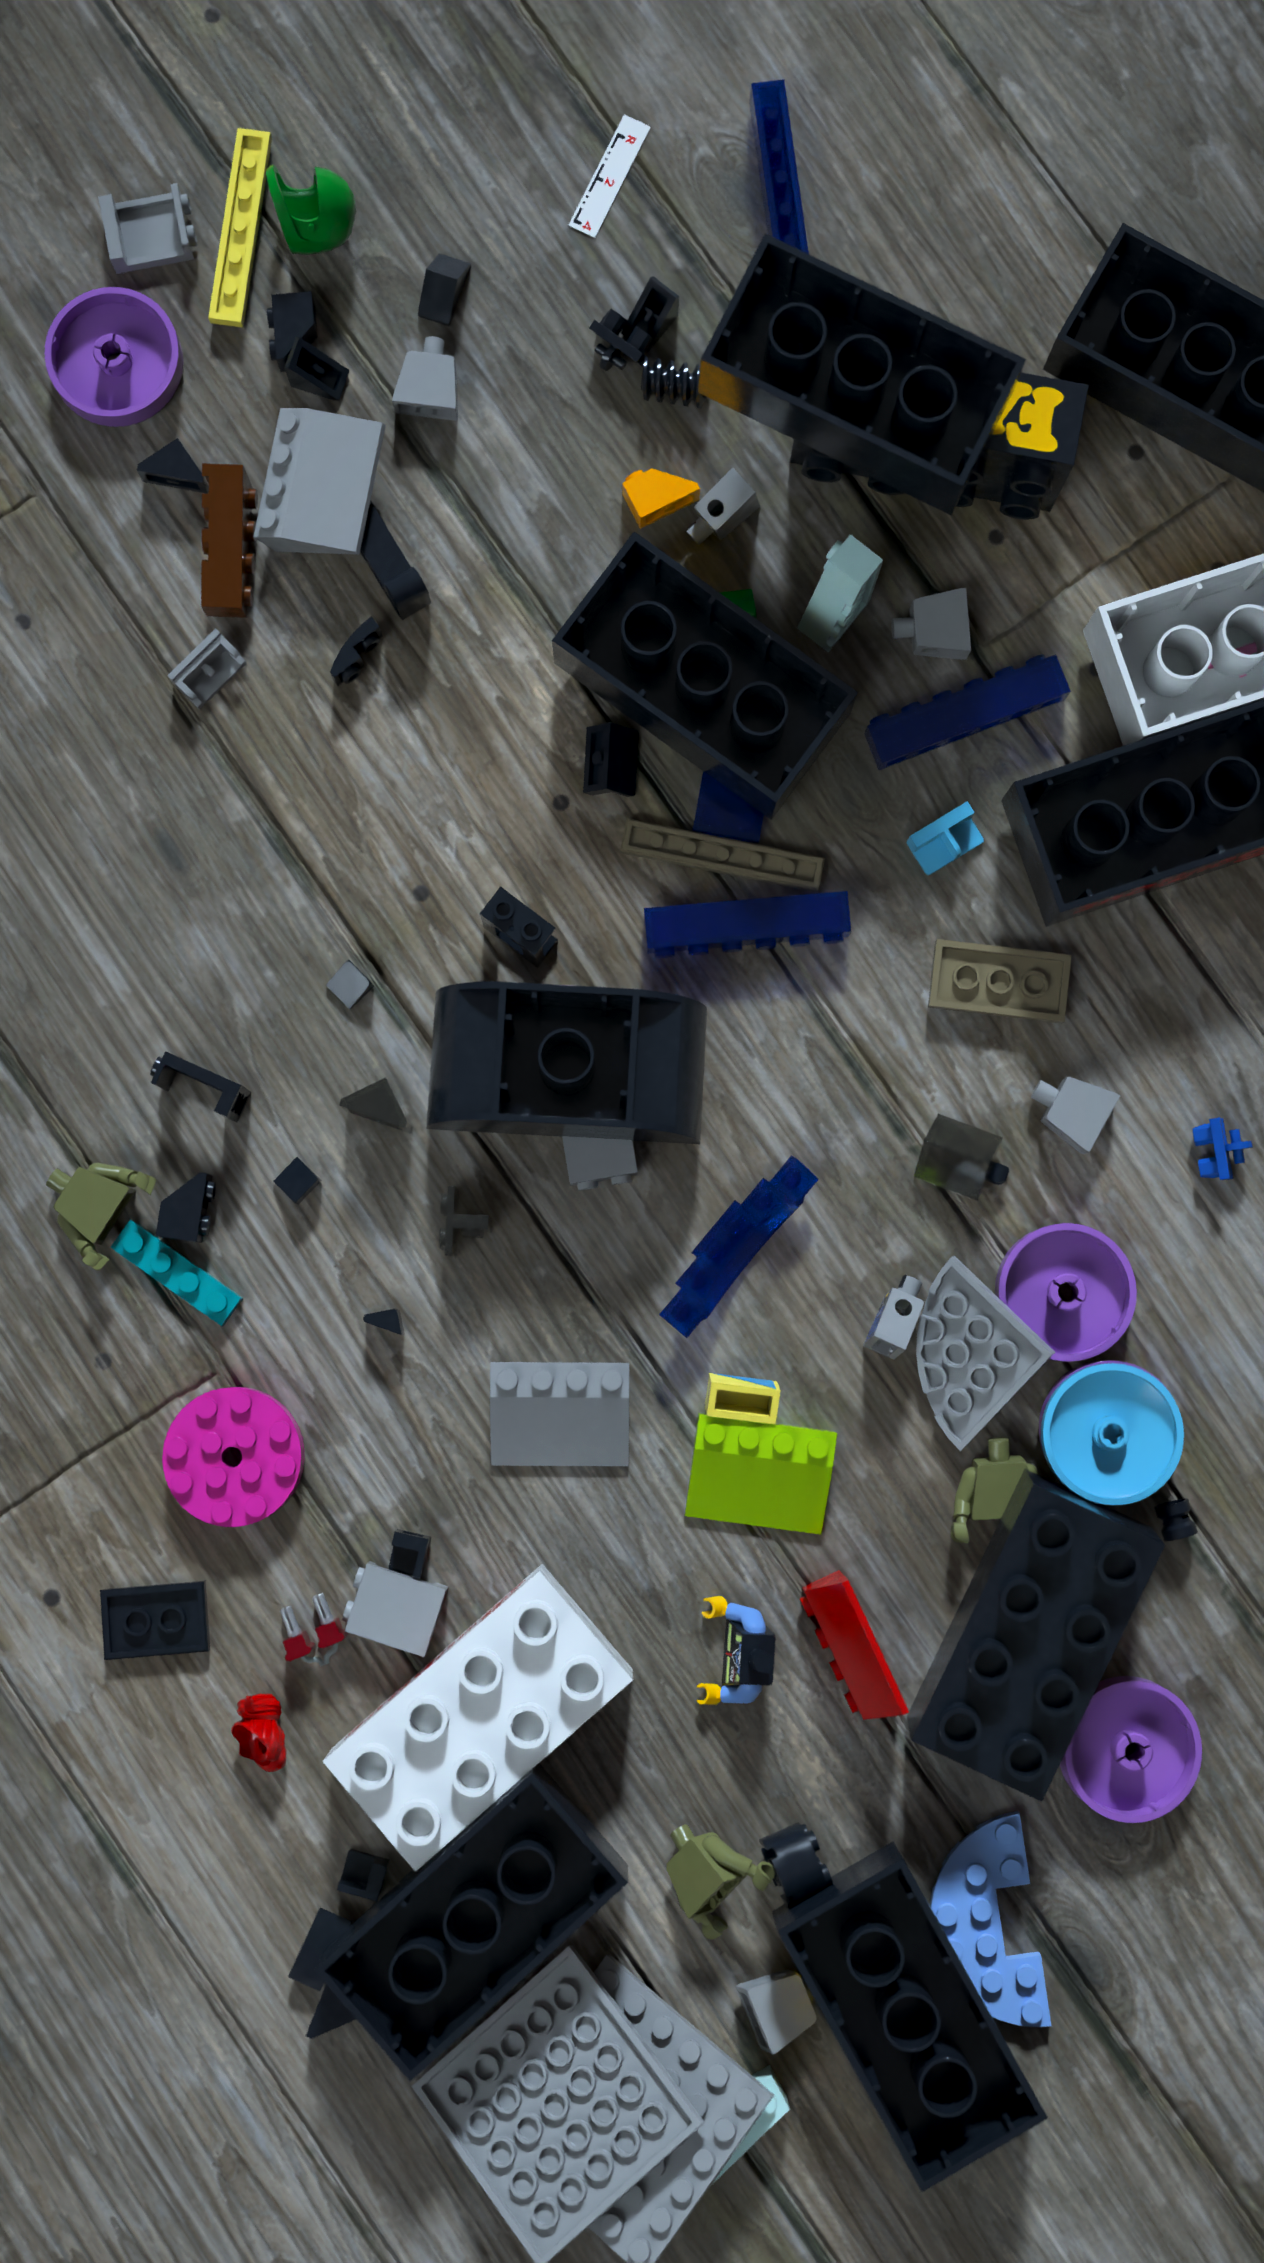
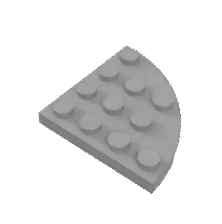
[916,1256,1055,1451]

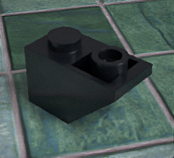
[267,291,318,372]
[156,1173,216,1243]

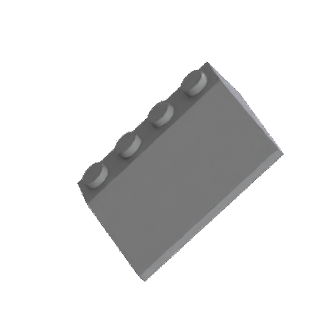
[253,408,386,555]
[490,1362,629,1466]

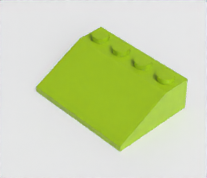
[684,1413,837,1535]

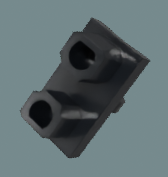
[589,309,653,371]

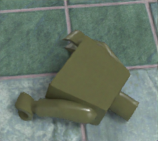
[46,1163,156,1271]
[950,1437,1039,1543]
[666,1824,775,1939]

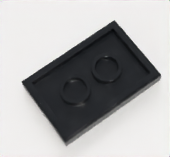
[100,1580,210,1660]

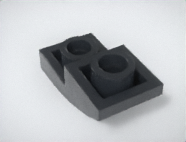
[330,616,383,686]
[288,1907,352,1992]

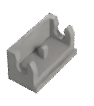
[167,628,246,709]

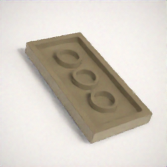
[928,939,1072,1024]

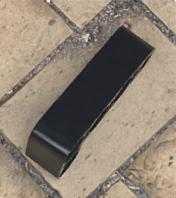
[360,500,431,620]

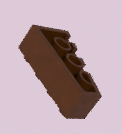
[201,463,258,618]

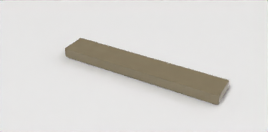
[620,818,825,893]

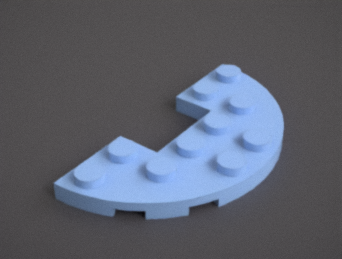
[930,1811,1052,2027]

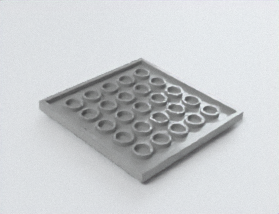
[411,1945,705,2263]
[588,1955,774,2263]

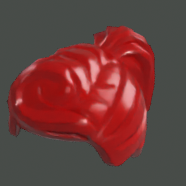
[231,1694,287,1772]

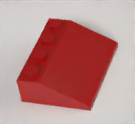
[800,1570,909,1720]

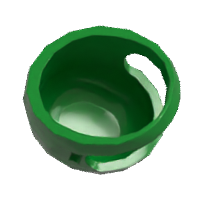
[266,165,356,255]

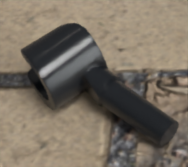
[959,1162,1009,1185]

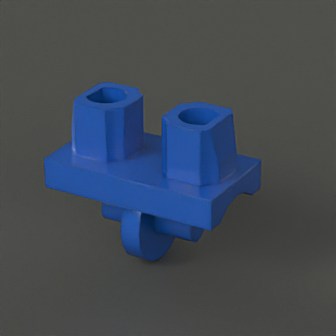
[1192,1117,1253,1180]

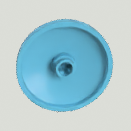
[1041,1363,1184,1505]

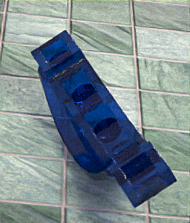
[659,1155,819,1338]

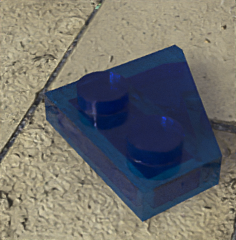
[693,771,764,844]

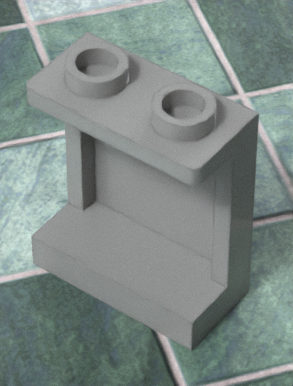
[98,183,198,274]
[562,1136,638,1191]
[342,1561,448,1657]

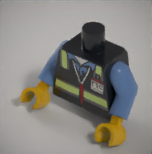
[697,1596,776,1705]

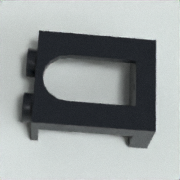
[480,886,558,968]
[150,1051,251,1123]

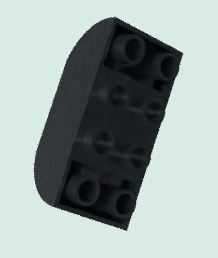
[426,981,707,1144]

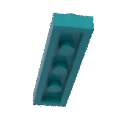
[110,1219,243,1326]

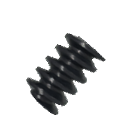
[641,356,707,409]

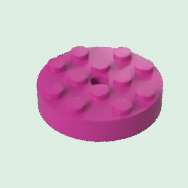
[162,1387,305,1527]

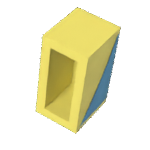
[705,1373,781,1425]

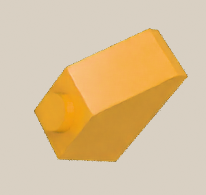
[622,468,700,529]

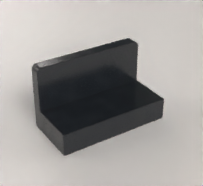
[583,722,639,797]

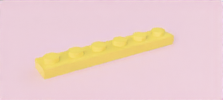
[208,128,272,328]

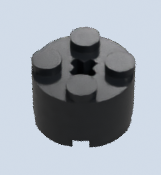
[759,1823,833,1907]

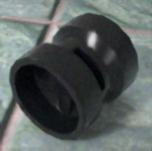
[1154,1498,1198,1541]

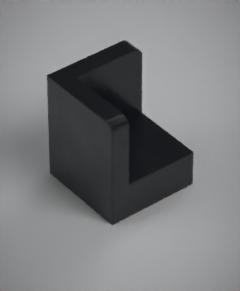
[388,1529,431,1580]
[337,1849,390,1901]

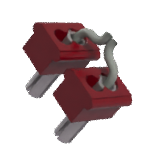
[280,1593,348,1667]

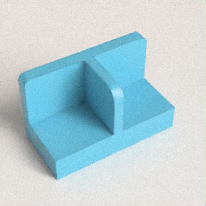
[906,801,984,875]

